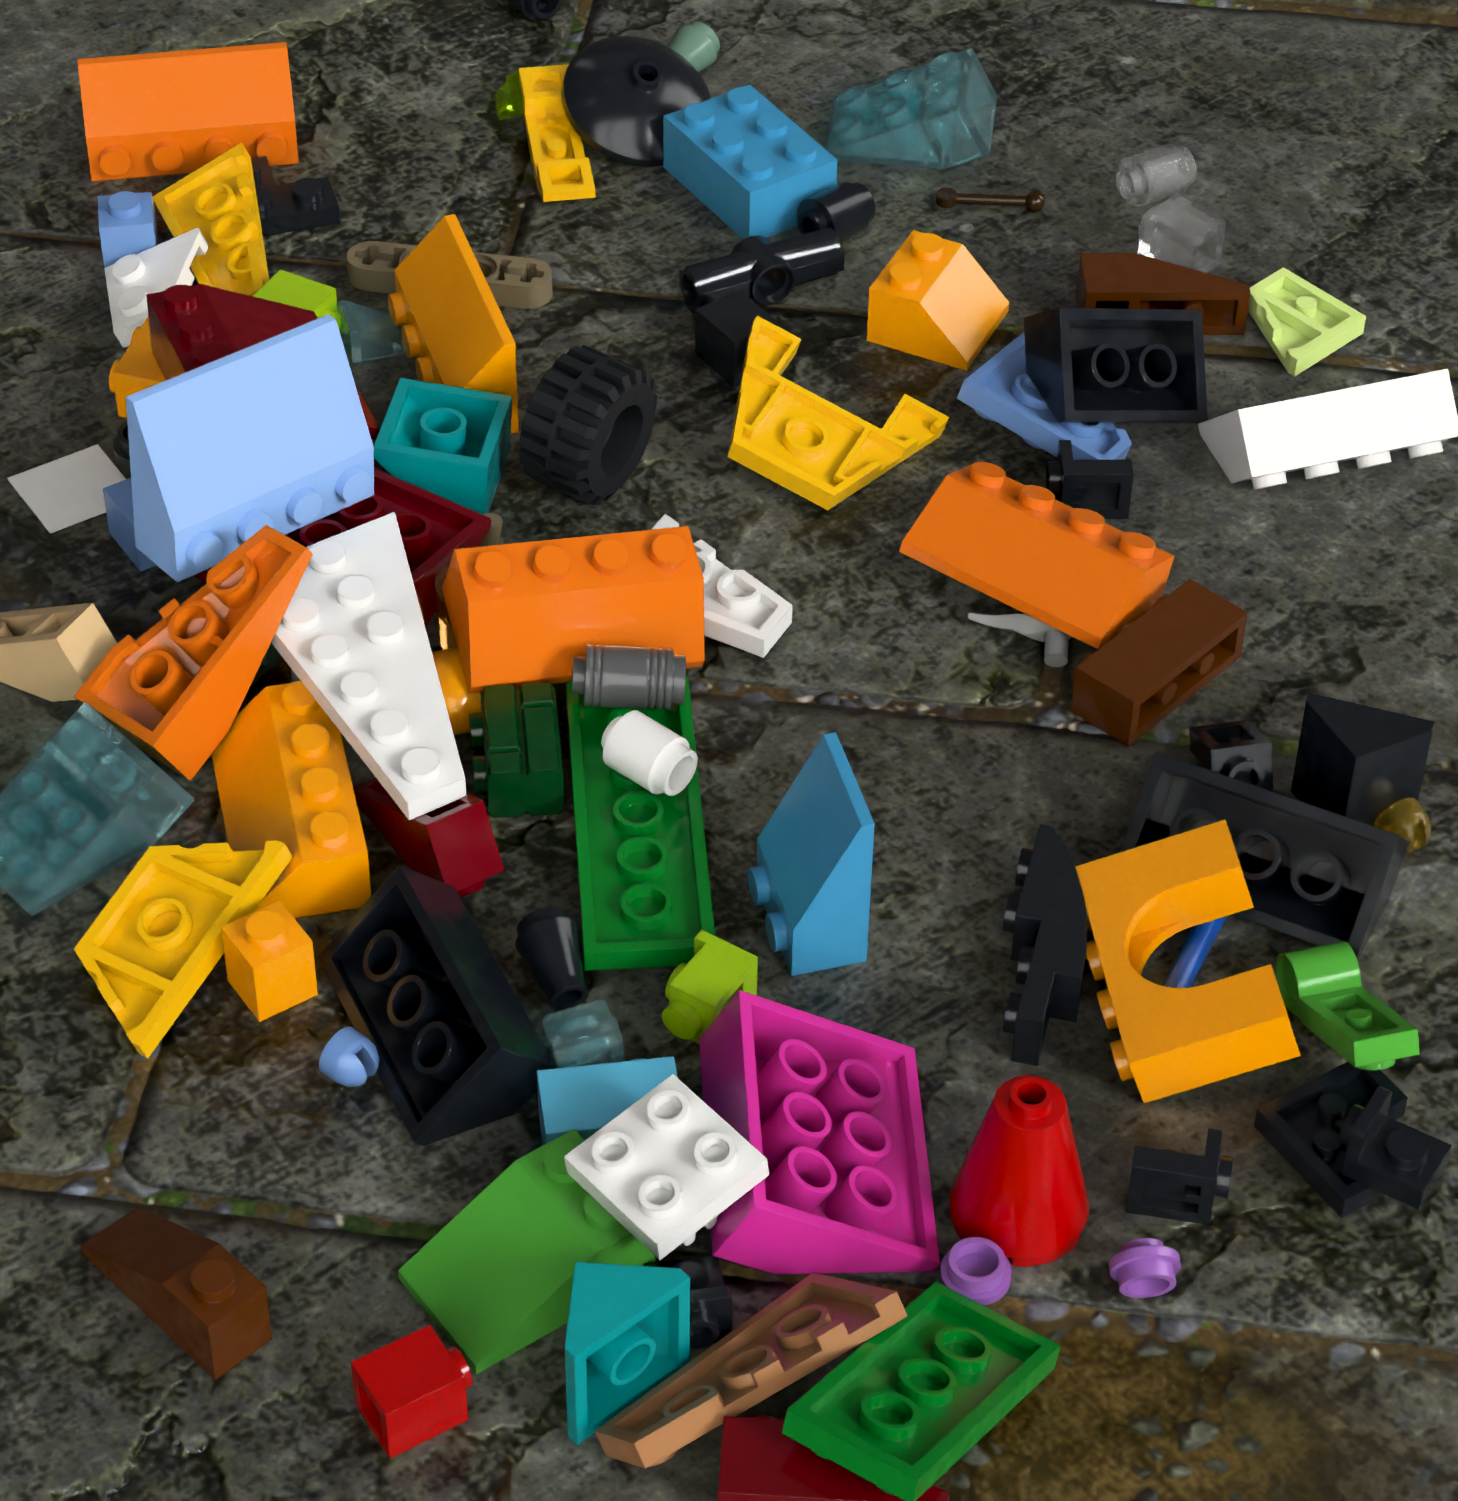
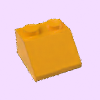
[867,230,1009,371]

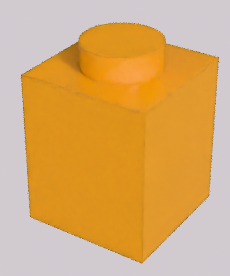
[221,900,318,1022]

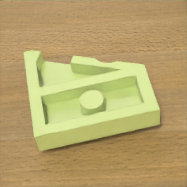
[1248,267,1366,377]

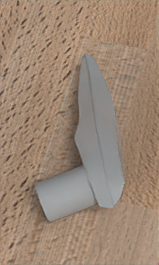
[968,612,1072,667]

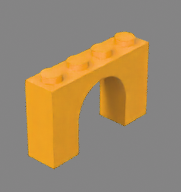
[1075,819,1301,1103]

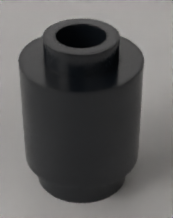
[797,182,876,242]

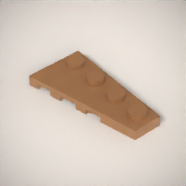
[595,1273,907,1469]

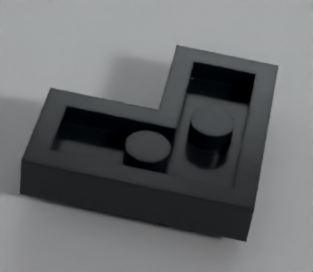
[251,156,340,236]
[1254,1062,1408,1218]

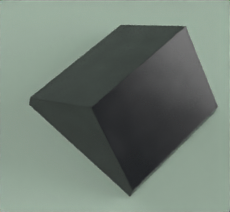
[1291,693,1435,831]

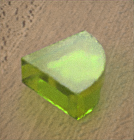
[495,70,524,120]

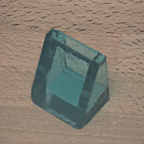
[338,300,406,363]

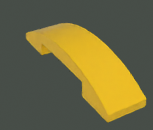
[519,64,596,202]

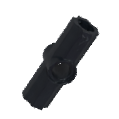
[679,227,844,314]

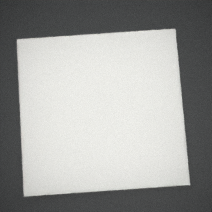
[7,444,126,534]

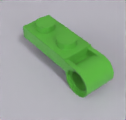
[1276,941,1420,1070]

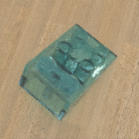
[825,48,997,170]
[0,701,195,916]

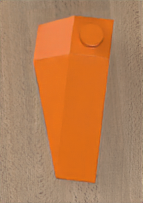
[74,525,313,781]

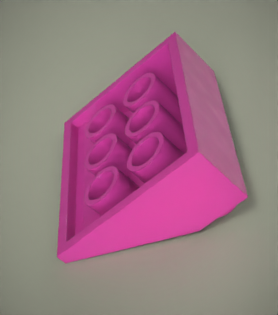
[699,990,940,1274]

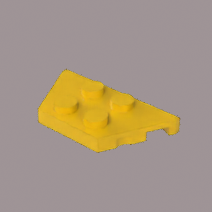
[74,840,293,1059]

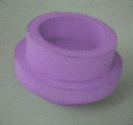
[940,1237,1012,1306]
[1108,1238,1181,1298]

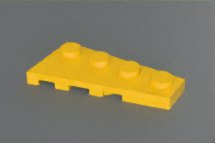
[153,142,269,296]

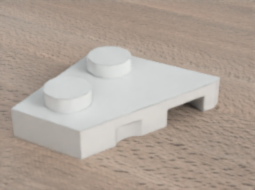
[104,228,208,348]

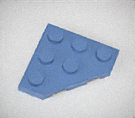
[957,332,1132,460]

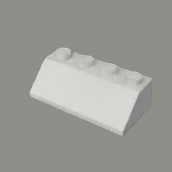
[1198,369,1458,490]

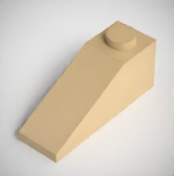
[0,603,117,702]

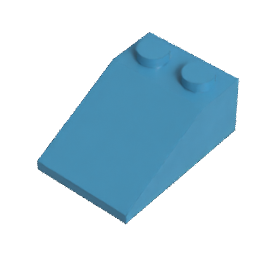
[747,732,875,976]

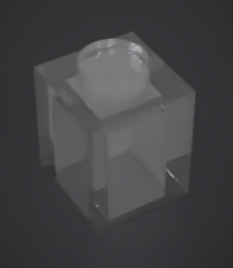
[1138,194,1226,273]

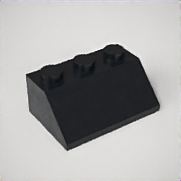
[1024,308,1208,423]

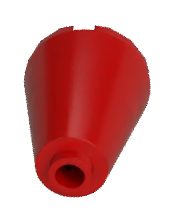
[949,1075,1090,1267]

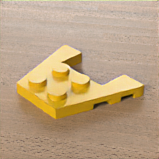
[727,316,949,510]

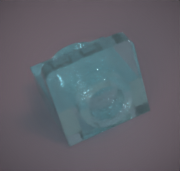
[542,999,625,1068]

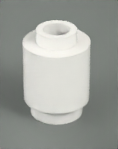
[601,710,698,796]

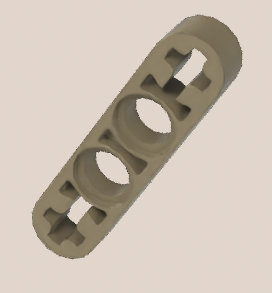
[346,241,553,309]

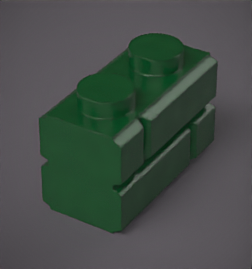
[469,682,564,818]

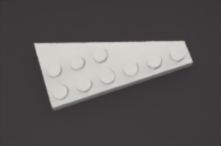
[271,512,467,821]

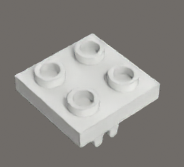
[564,1074,769,1260]

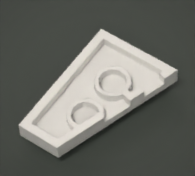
[651,514,792,658]

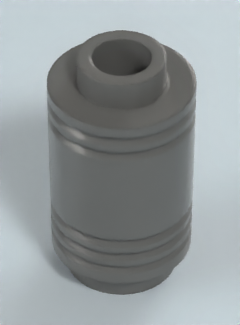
[572,644,686,710]

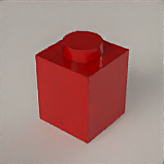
[351,1325,473,1459]

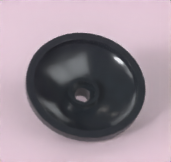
[561,36,711,167]

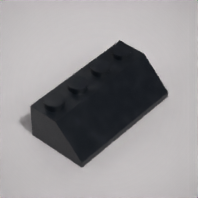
[1120,752,1409,960]
[318,865,557,1146]

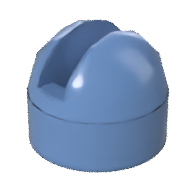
[319,1026,380,1087]

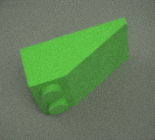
[398,1129,656,1374]

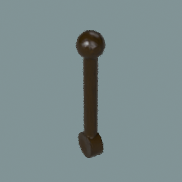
[936,188,1045,212]

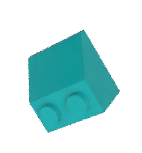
[374,378,512,514]

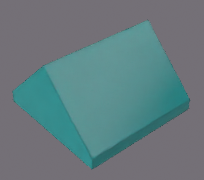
[564,1262,690,1446]

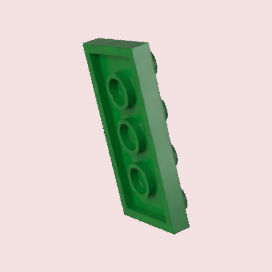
[782,1281,1061,1501]

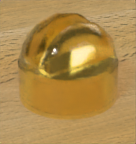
[1374,798,1432,854]

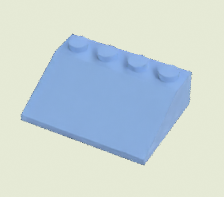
[126,314,374,582]

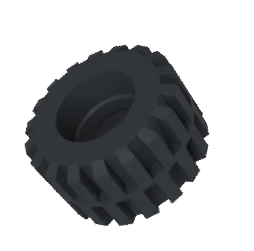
[519,345,657,505]

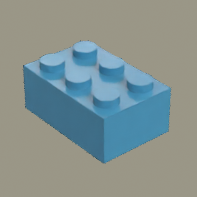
[663,84,838,239]

